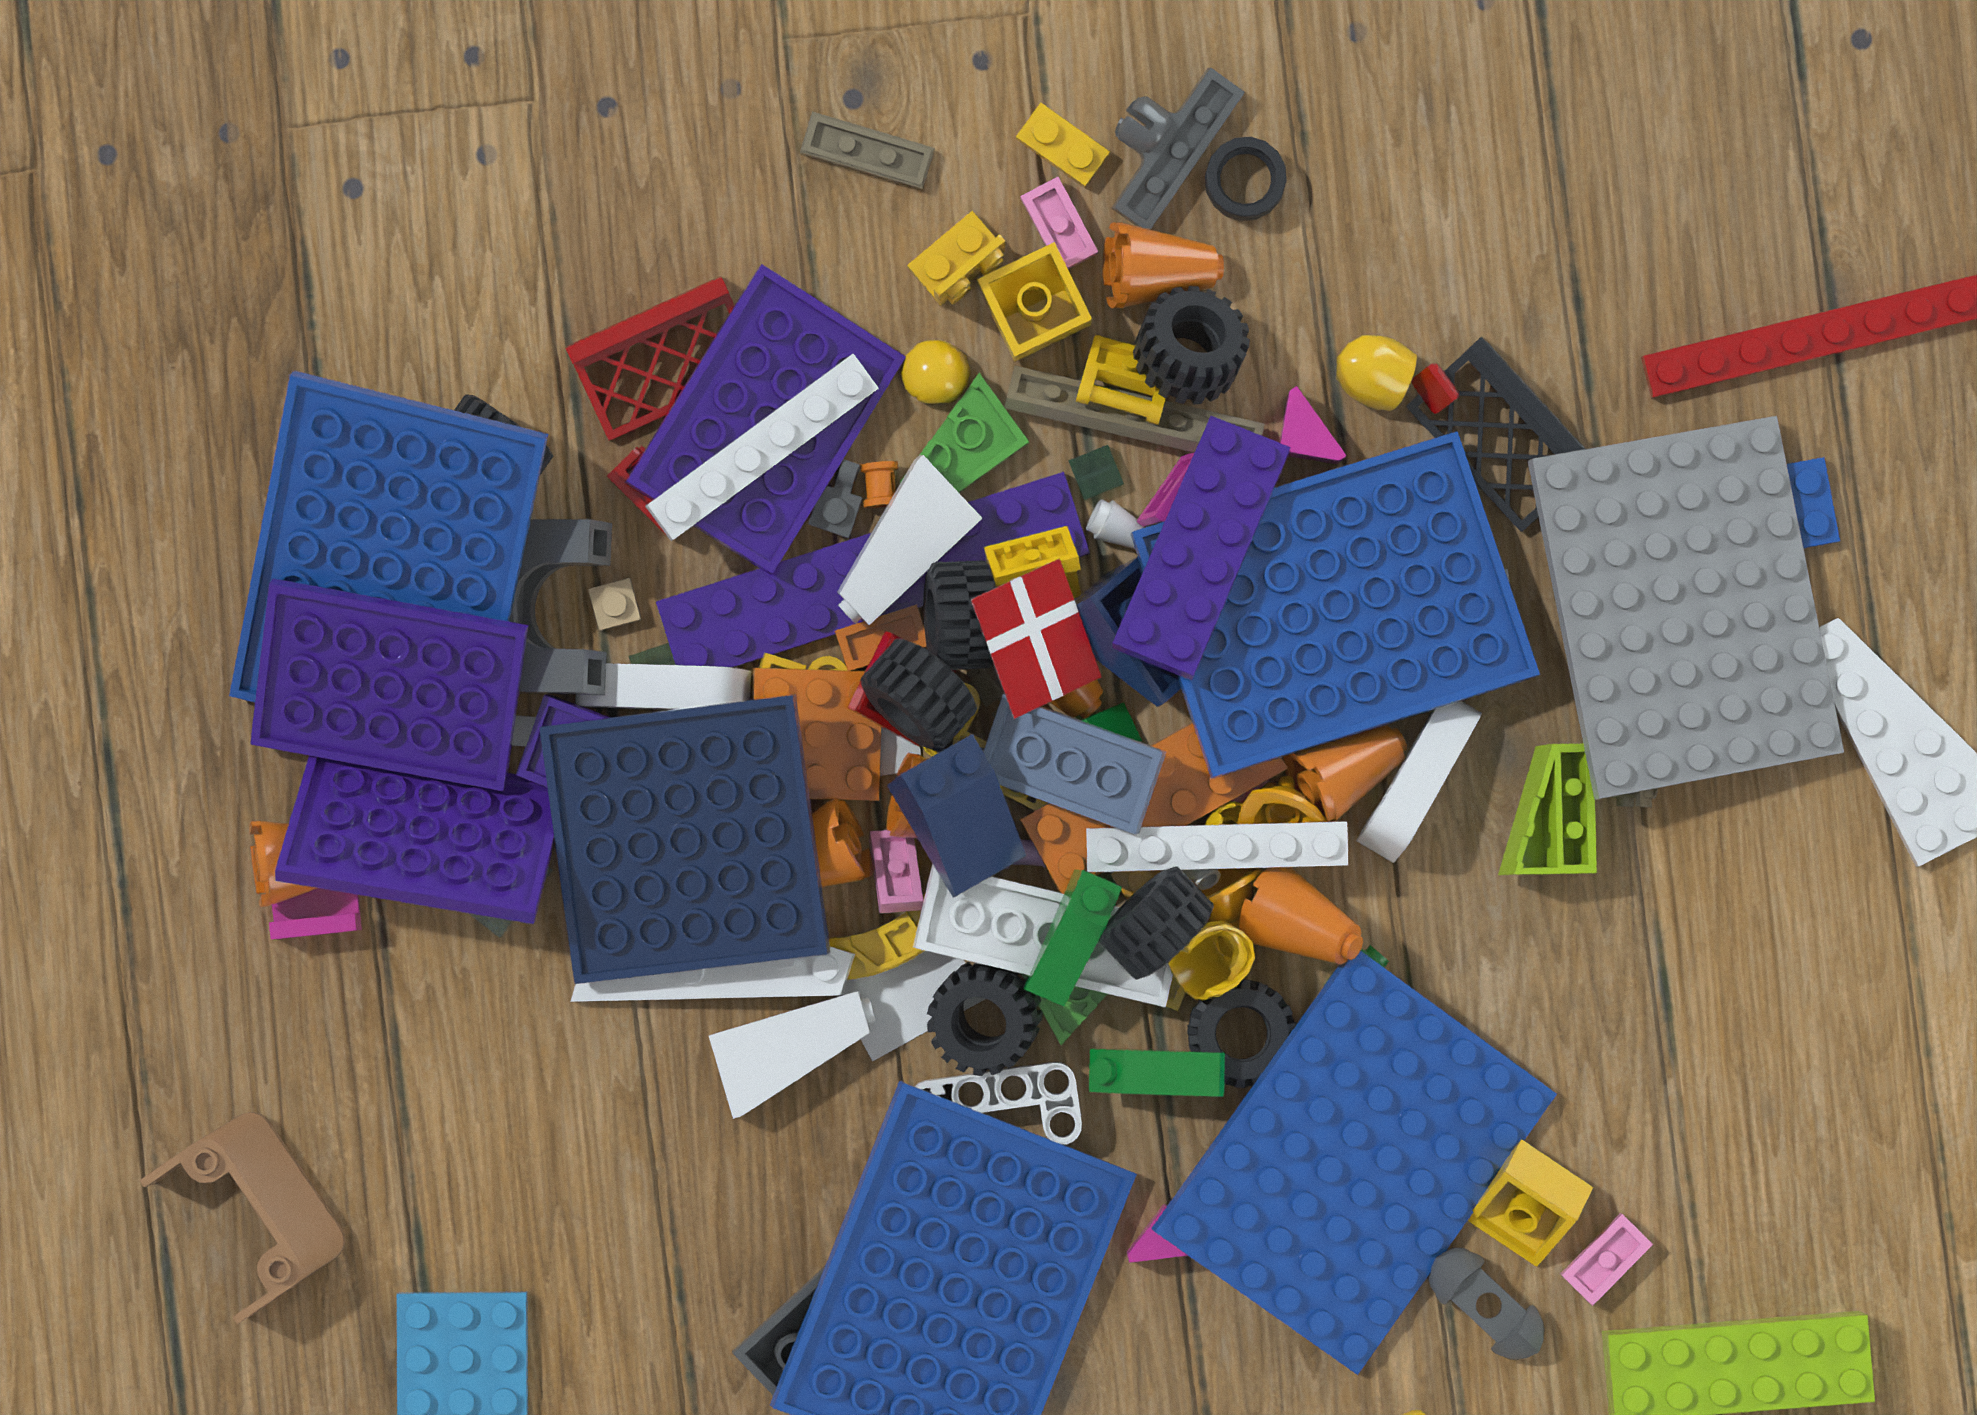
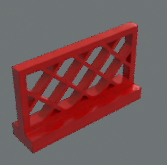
[565,276,735,441]

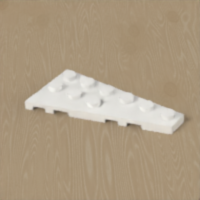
[1819,618,1977,867]
[570,947,855,1002]

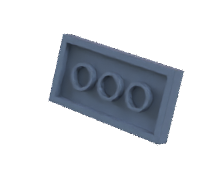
[983,694,1166,834]

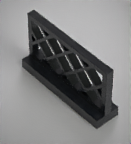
[1406,336,1586,532]

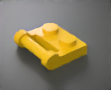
[1076,334,1166,425]

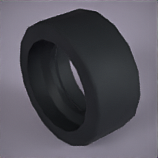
[1205,137,1287,221]

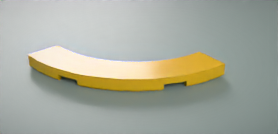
[829,892,926,980]

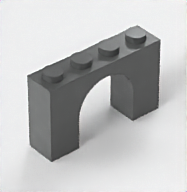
[509,519,612,695]

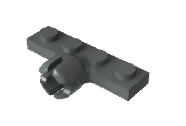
[1111,67,1245,230]

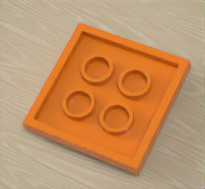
[752,668,881,801]

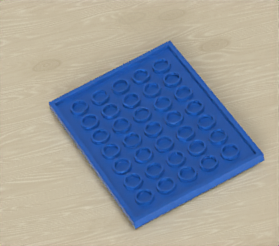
[229,371,548,702]
[1131,431,1540,779]
[1151,951,1557,1375]
[770,1081,1137,1415]

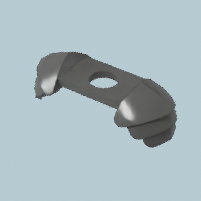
[1429,1248,1545,1360]

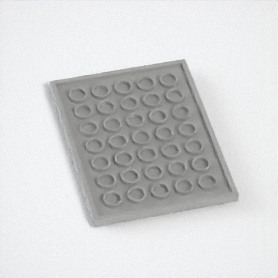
[1528,416,1844,800]

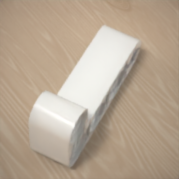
[575,663,751,710]
[1356,701,1482,863]
[915,1062,1082,1144]

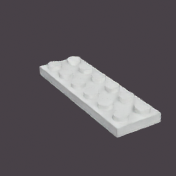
[913,863,1173,1007]

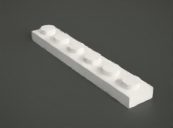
[646,353,879,541]
[1086,821,1348,872]

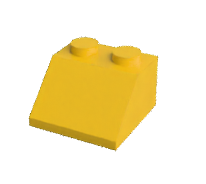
[977,242,1092,362]
[1467,1139,1593,1267]

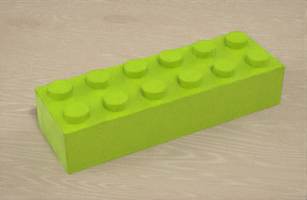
[1602,1311,1875,1415]

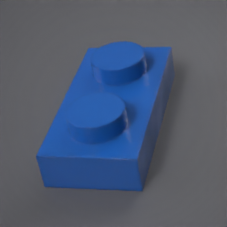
[1787,457,1840,549]

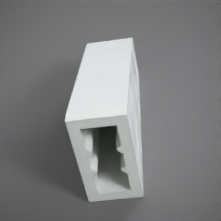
[837,455,982,625]
[709,991,876,1119]

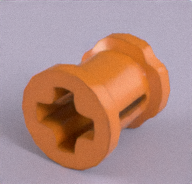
[860,461,898,508]

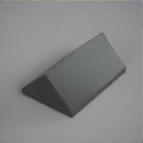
[732,1266,825,1395]

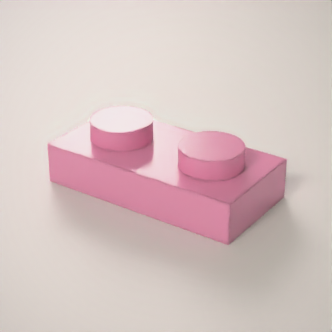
[1020,177,1098,269]
[869,830,923,913]
[1560,1213,1653,1306]

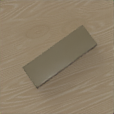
[800,111,935,191]

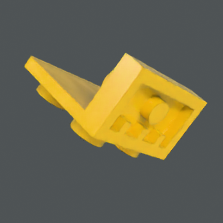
[907,211,1006,306]
[984,526,1081,598]

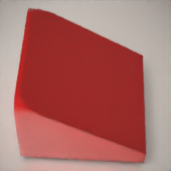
[1411,362,1460,414]

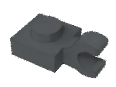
[808,459,863,538]

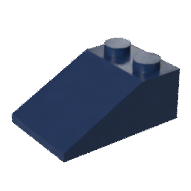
[1075,557,1181,707]
[887,734,1026,898]

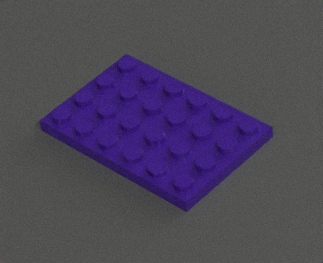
[625,264,906,575]
[250,578,528,791]
[275,756,555,924]

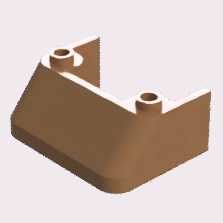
[139,1112,345,1324]

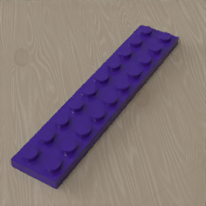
[656,472,1090,668]

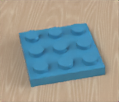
[397,1291,528,1415]

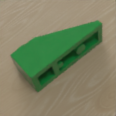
[1024,870,1122,1007]
[1089,1048,1225,1097]

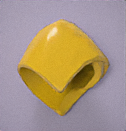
[1336,335,1417,411]
[1168,920,1255,1000]

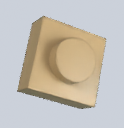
[588,578,642,631]

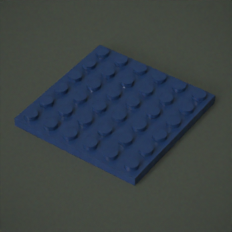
[539,694,830,984]

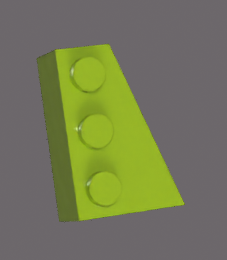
[1498,743,1597,875]

